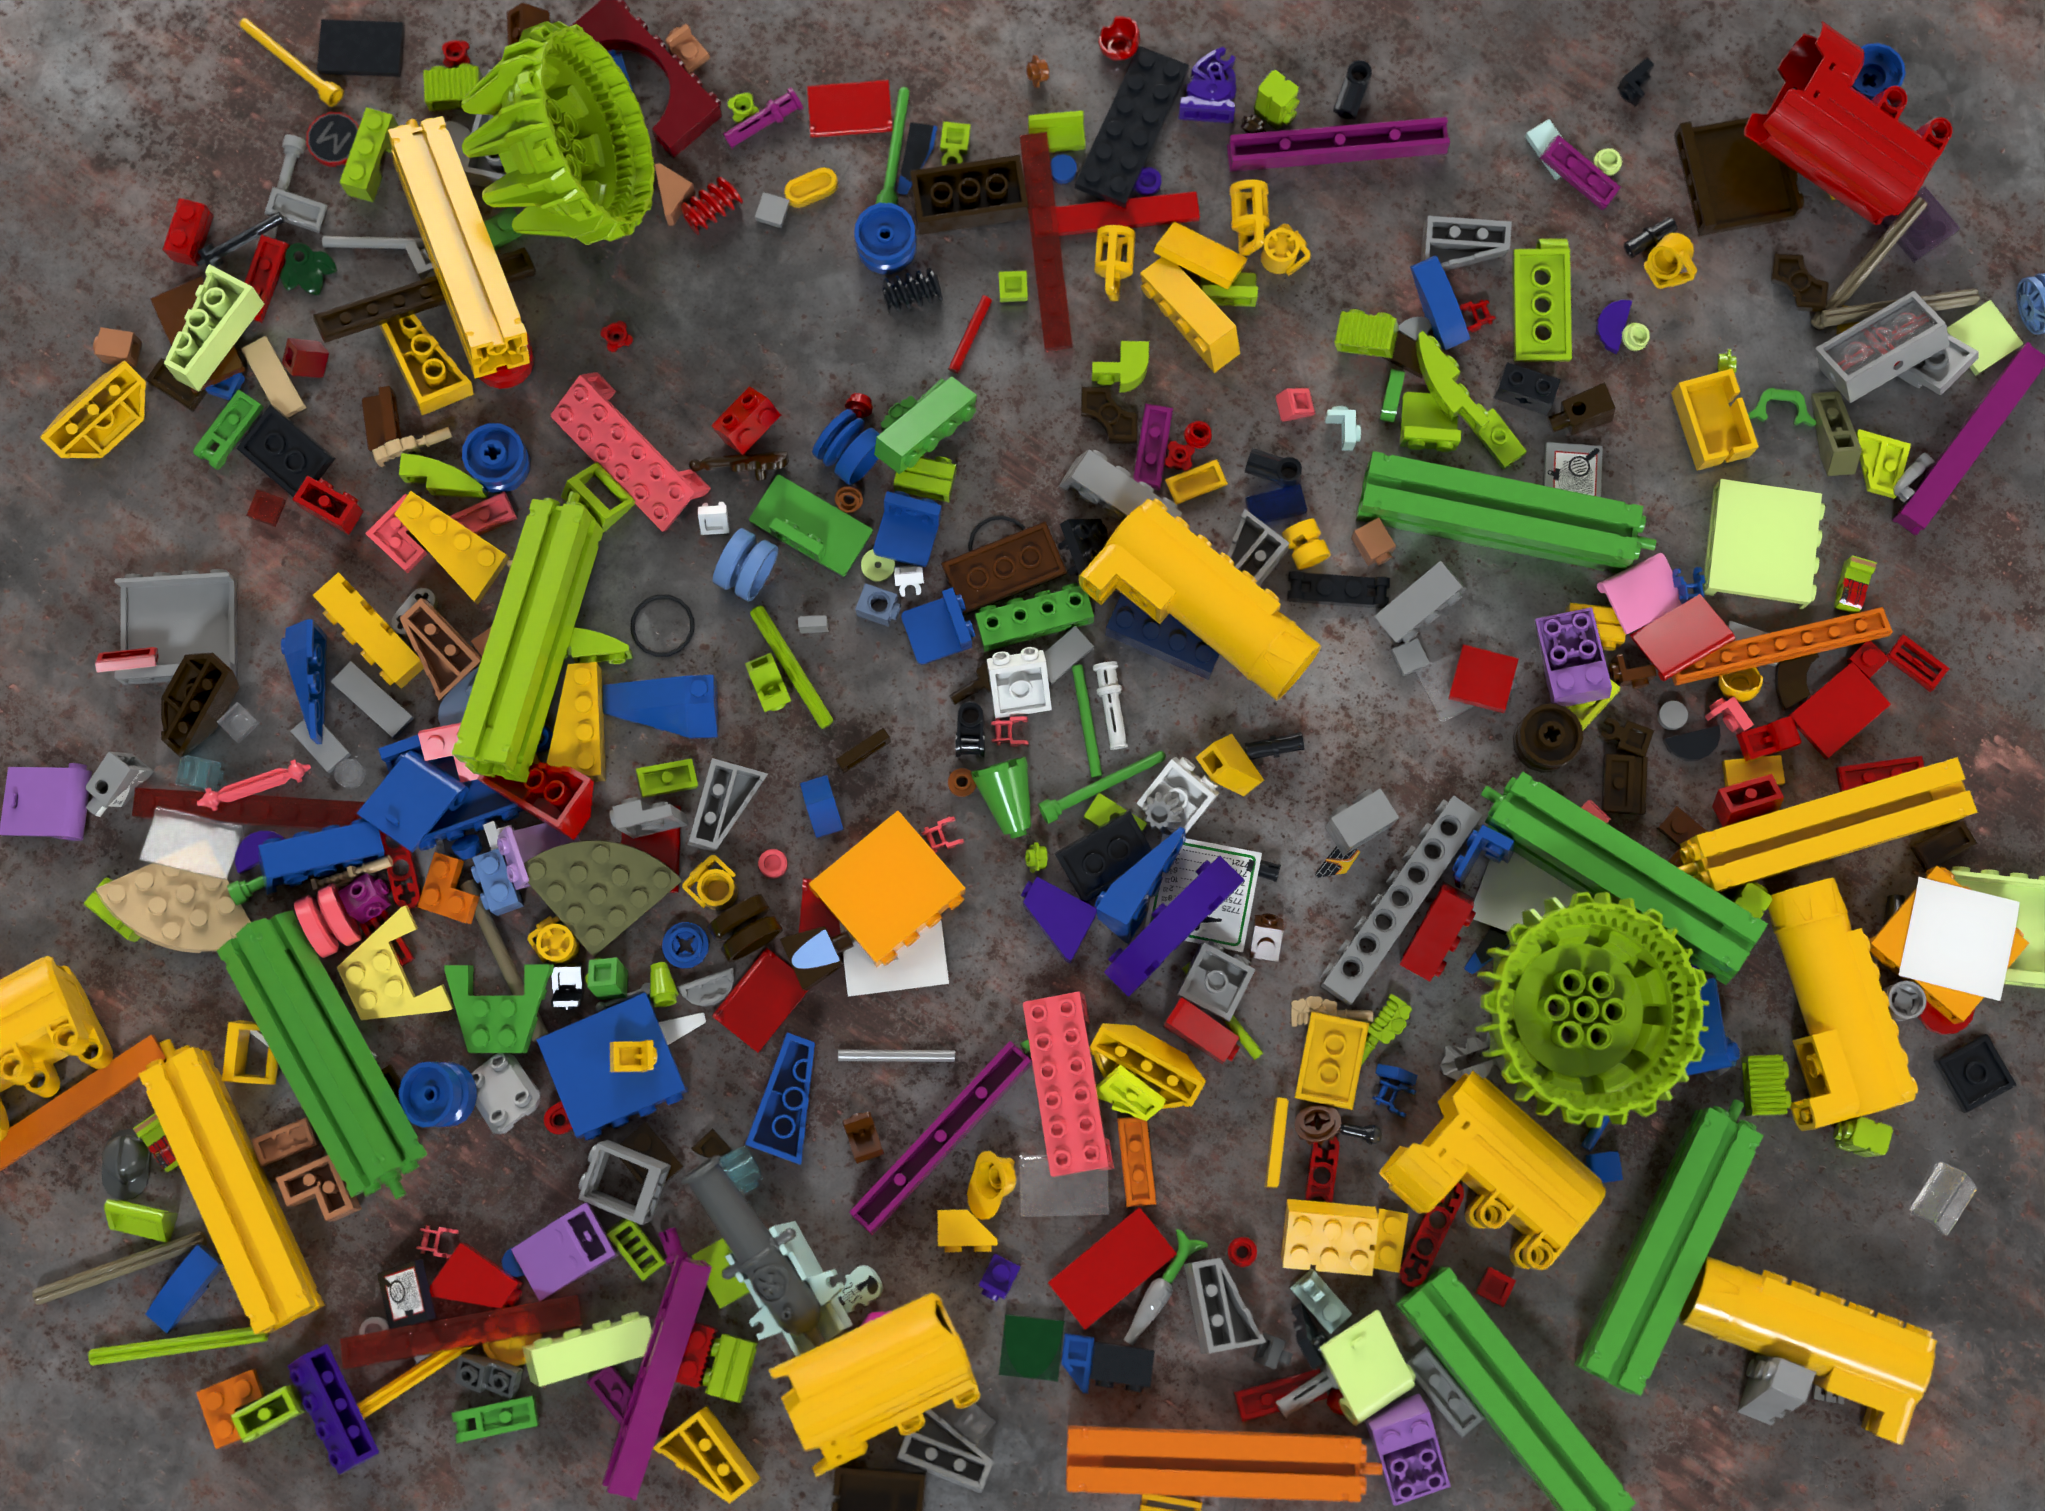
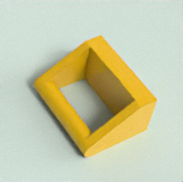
[222,1020,278,1085]

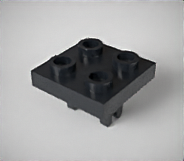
[1058,519,1109,576]

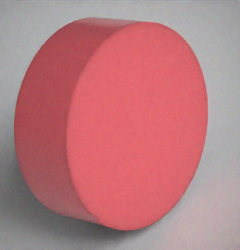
[758,849,788,879]

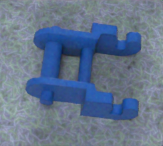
[1672,567,1705,604]
[1372,1079,1417,1118]

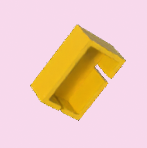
[1671,368,1759,471]
[1281,1199,1379,1276]

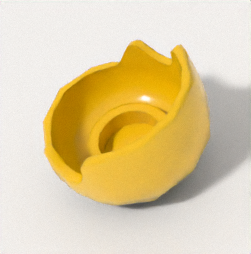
[1718,667,1763,702]

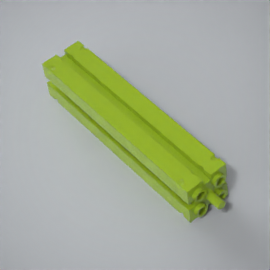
[452,492,604,783]

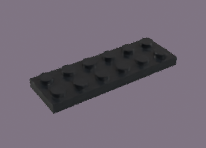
[1075,46,1189,208]

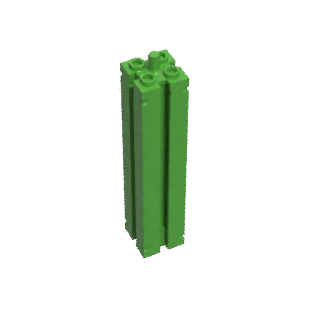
[1356,451,1657,574]
[1481,771,1768,985]
[217,910,428,1200]
[1574,1099,1764,1396]
[1395,1267,1636,1511]

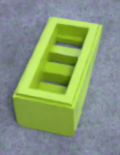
[606,1218,665,1281]

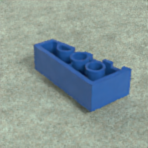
[258,818,384,895]
[745,1032,815,1165]

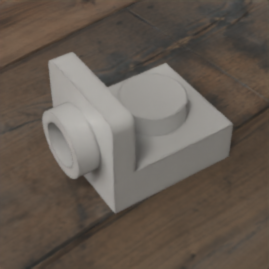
[405,241,436,280]

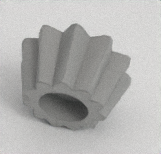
[1142,792,1183,833]

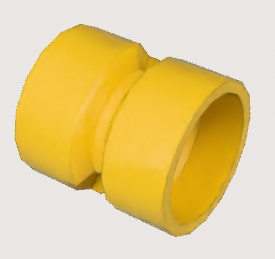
[1281,518,1331,570]

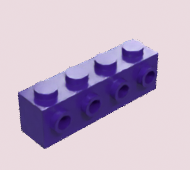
[287,1344,380,1475]

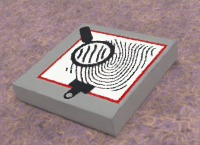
[1543,442,1603,497]

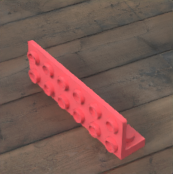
[551,372,711,531]
[1023,991,1114,1177]

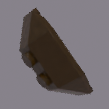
[161,652,240,758]

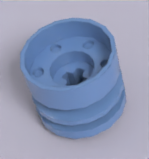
[2016,273,2045,335]

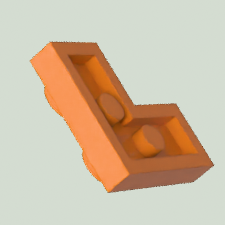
[417,852,480,924]
[196,1369,265,1449]

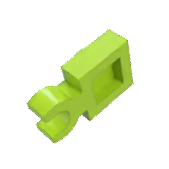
[940,121,971,166]

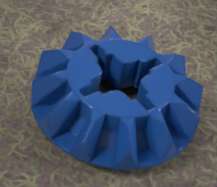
[662,922,709,968]

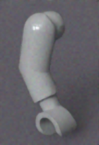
[1893,453,1935,503]

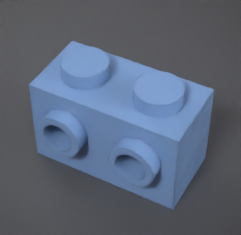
[471,848,524,916]

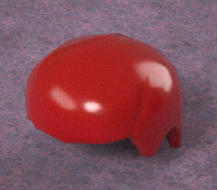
[1098,16,1140,61]

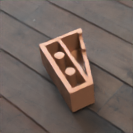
[400,598,482,701]

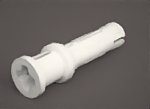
[1093,661,1128,750]

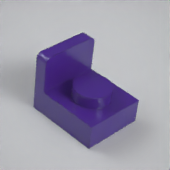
[978,1253,1021,1302]

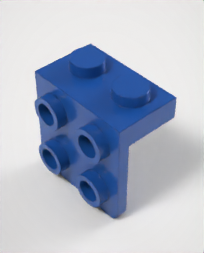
[873,491,942,568]
[901,587,975,665]

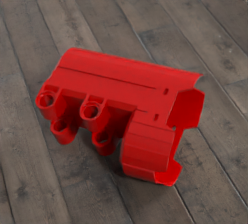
[1744,21,1953,225]

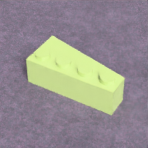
[164,264,264,392]
[522,1312,652,1387]

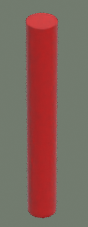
[948,295,992,374]

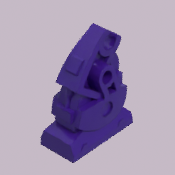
[1179,47,1236,123]

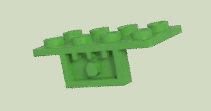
[749,475,873,577]

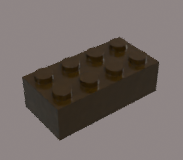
[910,154,1029,235]

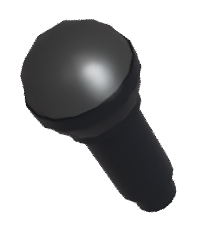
[1340,1123,1382,1145]

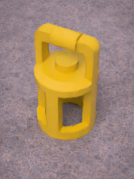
[1230,180,1270,256]
[1095,225,1135,302]

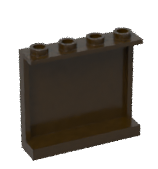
[1674,114,1804,236]

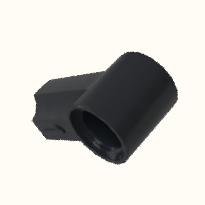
[1333,60,1372,120]
[1245,448,1302,489]

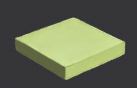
[1947,300,2023,376]

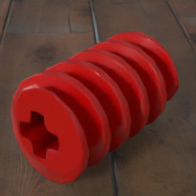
[680,177,743,236]

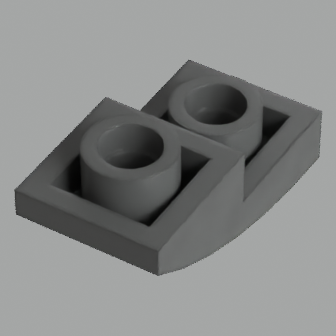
[455,1354,523,1400]

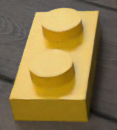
[1373,1208,1408,1273]

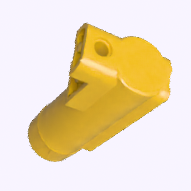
[1079,498,1322,701]
[1768,877,1918,1131]
[1679,1256,1937,1445]

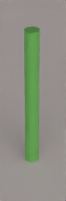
[1072,665,1102,778]

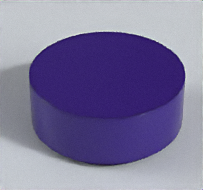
[1135,167,1162,197]

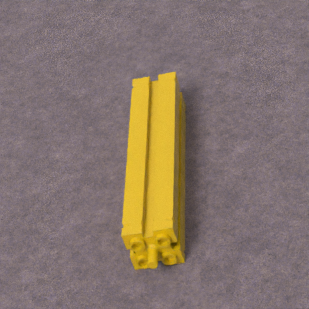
[388,116,530,378]
[1678,757,1977,893]
[138,1039,325,1334]

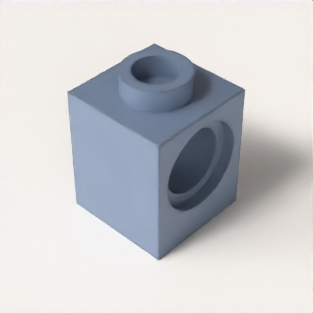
[855,583,901,627]

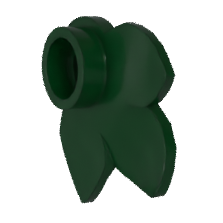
[281,243,337,296]

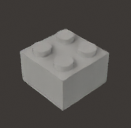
[1325,788,1399,856]

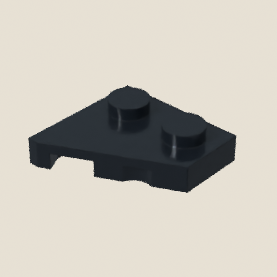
[1291,1303,1329,1369]

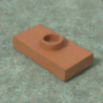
[251,1117,319,1167]

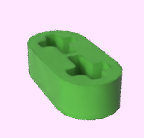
[1379,369,1405,423]

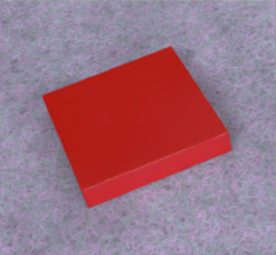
[1448,644,1519,713]

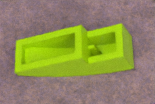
[399,453,488,499]

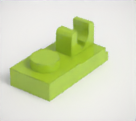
[635,758,698,798]

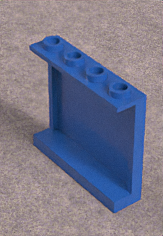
[378,726,524,851]
[536,992,689,1141]

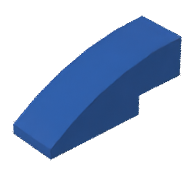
[1410,256,1470,350]
[145,1245,224,1334]

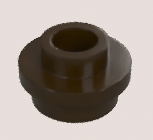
[1240,114,1267,134]

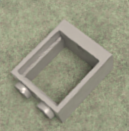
[578,1140,671,1225]

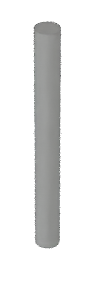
[322,236,426,249]
[838,1049,955,1062]

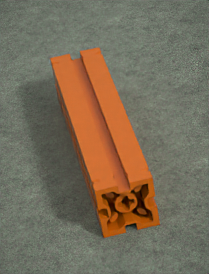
[1066,1425,1382,1502]

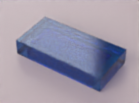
[1245,484,1308,523]

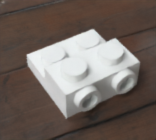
[987,647,1052,719]
[1136,757,1220,834]

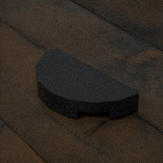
[1662,725,1721,761]

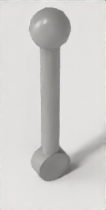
[595,983,650,1013]

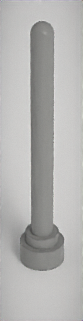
[264,135,307,239]

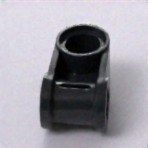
[956,702,985,758]

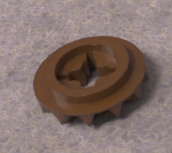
[1294,1104,1342,1146]

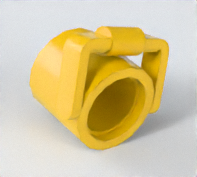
[1261,223,1311,276]
[1644,233,1697,289]
[682,855,738,911]
[527,916,580,963]

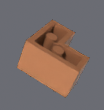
[276,1155,362,1221]

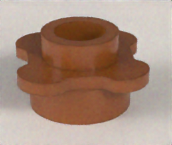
[1026,55,1049,88]

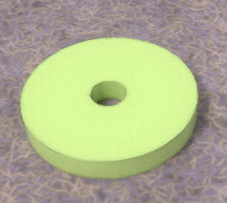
[861,549,895,582]

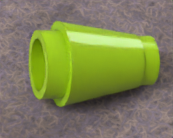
[650,962,679,1007]

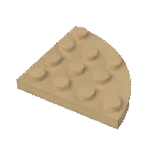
[96,840,250,953]

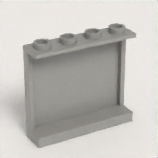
[115,569,238,685]

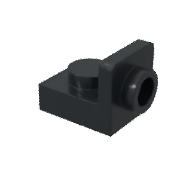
[1617,57,1654,107]

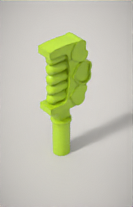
[1361,994,1412,1066]

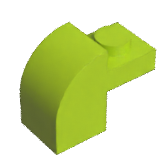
[1092,341,1149,393]
[745,653,791,712]

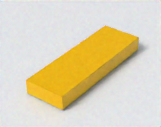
[1264,1097,1289,1188]

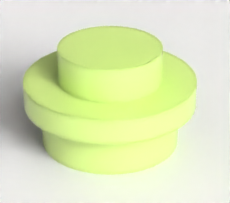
[1593,148,1622,176]
[1622,323,1650,351]

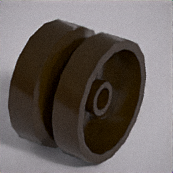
[1513,704,1583,773]
[707,894,783,963]

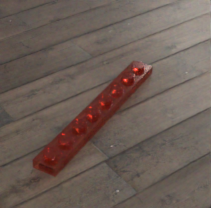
[1019,132,1073,352]
[132,788,365,829]
[340,1295,583,1370]

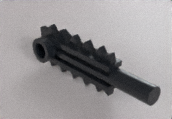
[196,212,285,268]

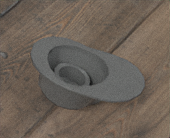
[102,1129,150,1201]

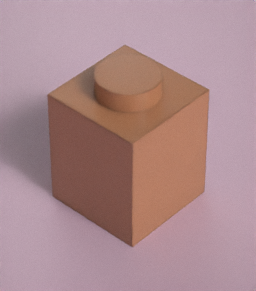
[93,327,142,368]
[1351,517,1396,567]

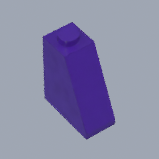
[1021,877,1097,963]

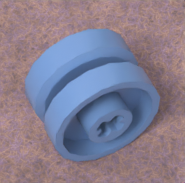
[712,528,779,602]

